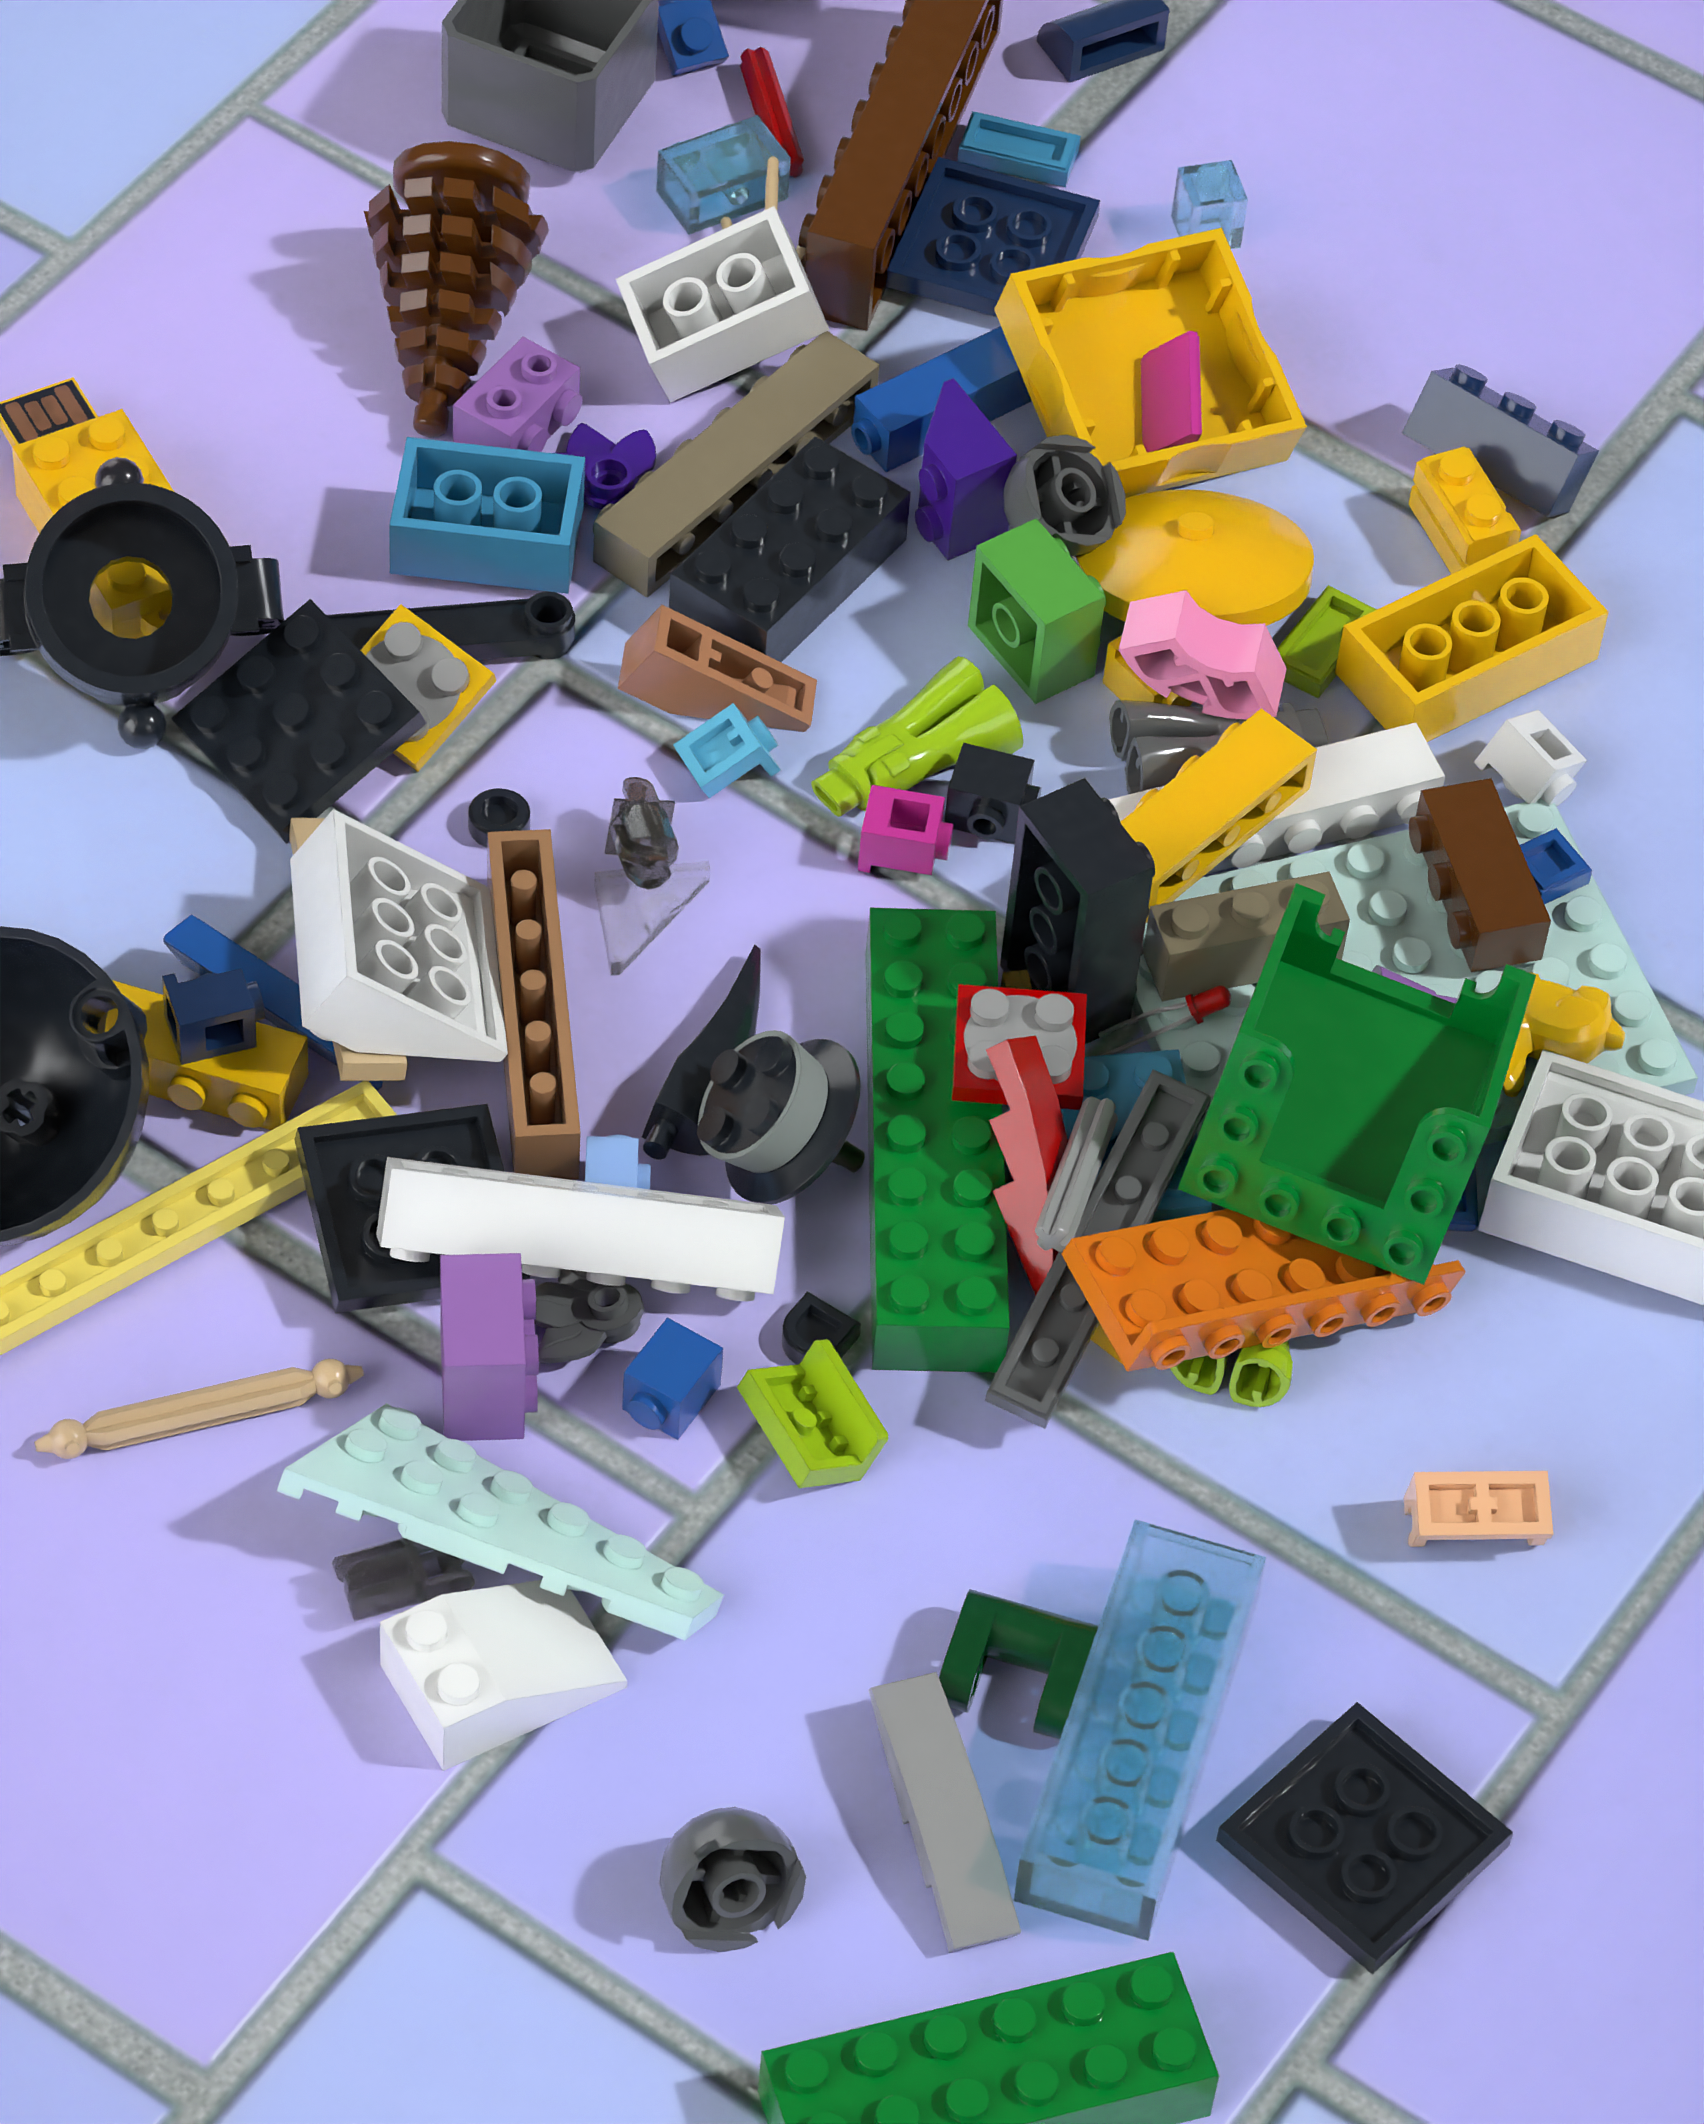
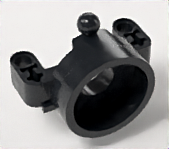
[0,457,284,749]

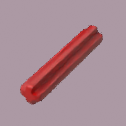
[740,47,804,179]

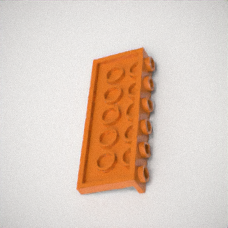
[1061,1209,1466,1372]

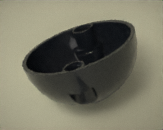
[0,926,149,1246]

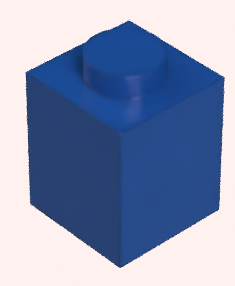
[622,1317,723,1440]

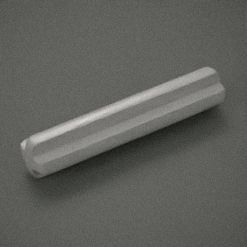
[1035,1096,1118,1252]

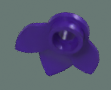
[554,423,656,510]

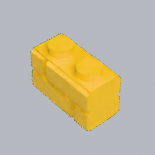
[1408,446,1521,574]

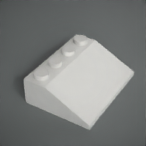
[290,809,508,1062]
[1478,1049,1704,1305]

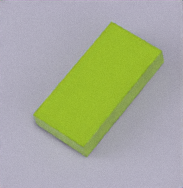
[1277,585,1377,699]

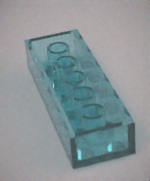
[1014,1519,1266,1941]

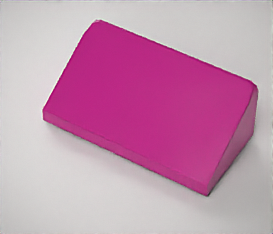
[1141,331,1202,453]

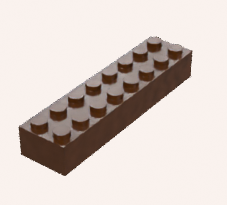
[798,0,1003,331]

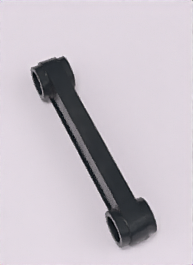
[287,591,576,660]

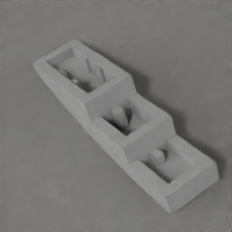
[868,1672,1021,1953]

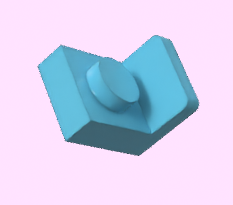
[673,703,781,798]

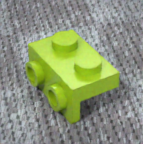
[737,1339,888,1488]

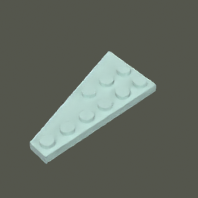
[277,1403,724,1640]

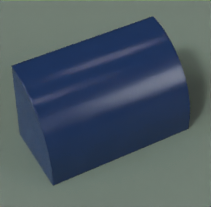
[1036,0,1170,83]

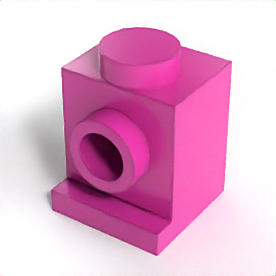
[858,785,953,875]

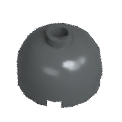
[1004,434,1126,558]
[659,1807,806,1952]

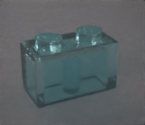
[656,115,791,235]

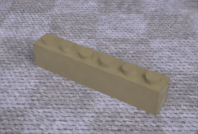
[593,331,879,598]

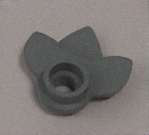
[534,1269,644,1363]

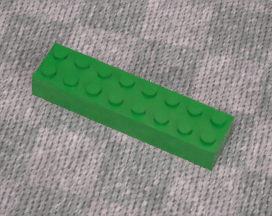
[865,907,1010,1373]

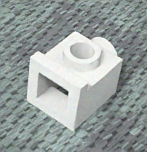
[1474,710,1587,807]

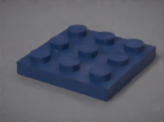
[886,157,1100,317]

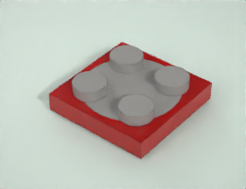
[952,984,1087,1110]

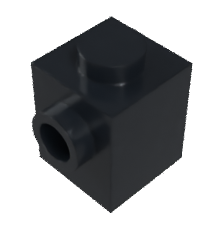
[944,743,1042,844]

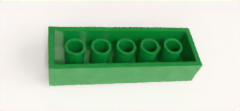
[758,1951,1219,2124]

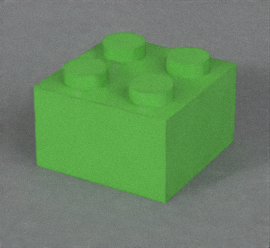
[968,518,1106,704]

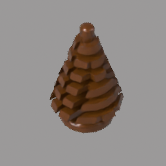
[364,141,549,437]

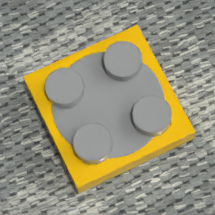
[361,604,496,772]

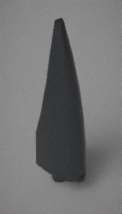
[642,944,761,1160]

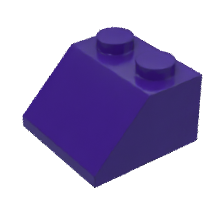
[915,378,1017,561]

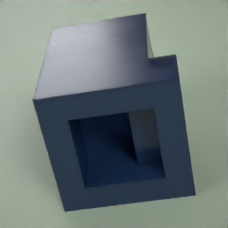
[162,968,265,1065]

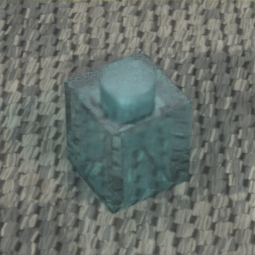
[1171,160,1248,250]

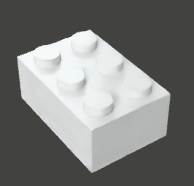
[616,206,830,403]

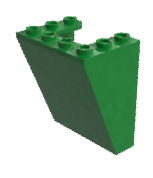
[1178,883,1536,1285]

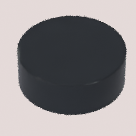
[468,788,530,848]

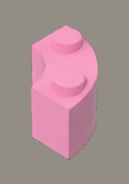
[1119,590,1287,719]

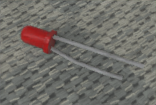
[1098,985,1232,1055]

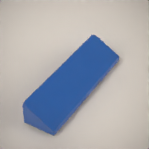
[163,914,383,1091]

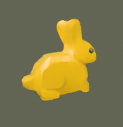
[1502,972,1626,1097]

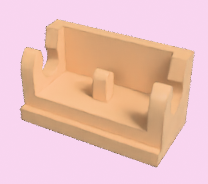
[1403,1471,1553,1547]

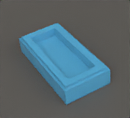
[957,111,1081,187]

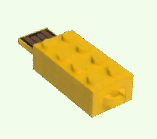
[0,377,174,639]

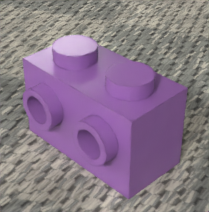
[453,337,582,452]

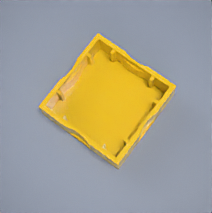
[994,228,1307,498]

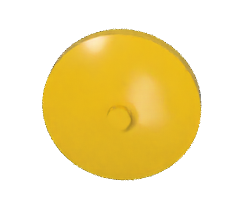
[1074,490,1314,626]

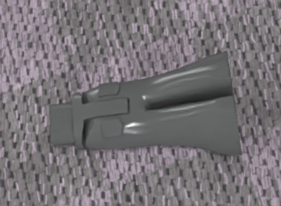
[1109,700,1328,794]

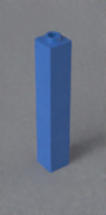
[851,326,1032,473]

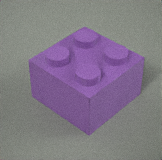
[440,1253,539,1441]

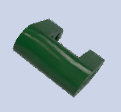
[939,1589,1102,1741]

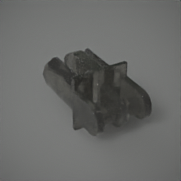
[604,777,679,890]
[332,1535,475,1622]

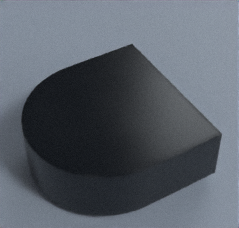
[782,1291,861,1364]

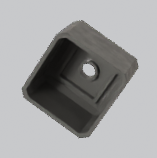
[442,0,659,173]

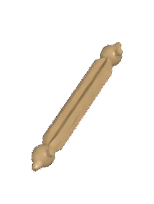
[34,1359,364,1459]

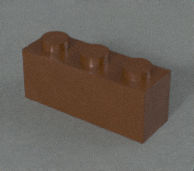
[1409,778,1551,972]

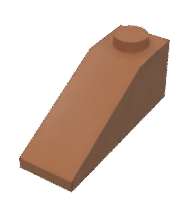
[618,605,817,732]

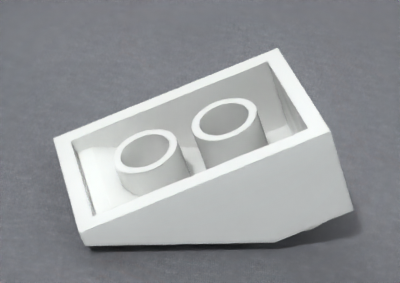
[380,1580,627,1771]

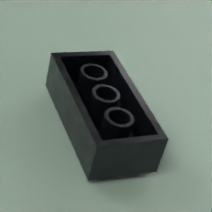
[669,436,911,662]
[1000,778,1155,1044]

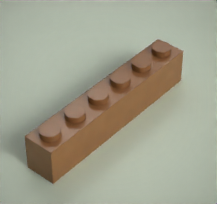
[487,829,581,1180]

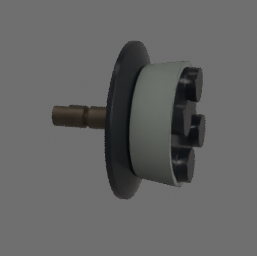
[697,1030,865,1205]

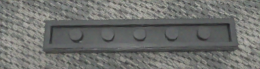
[985,1069,1212,1429]

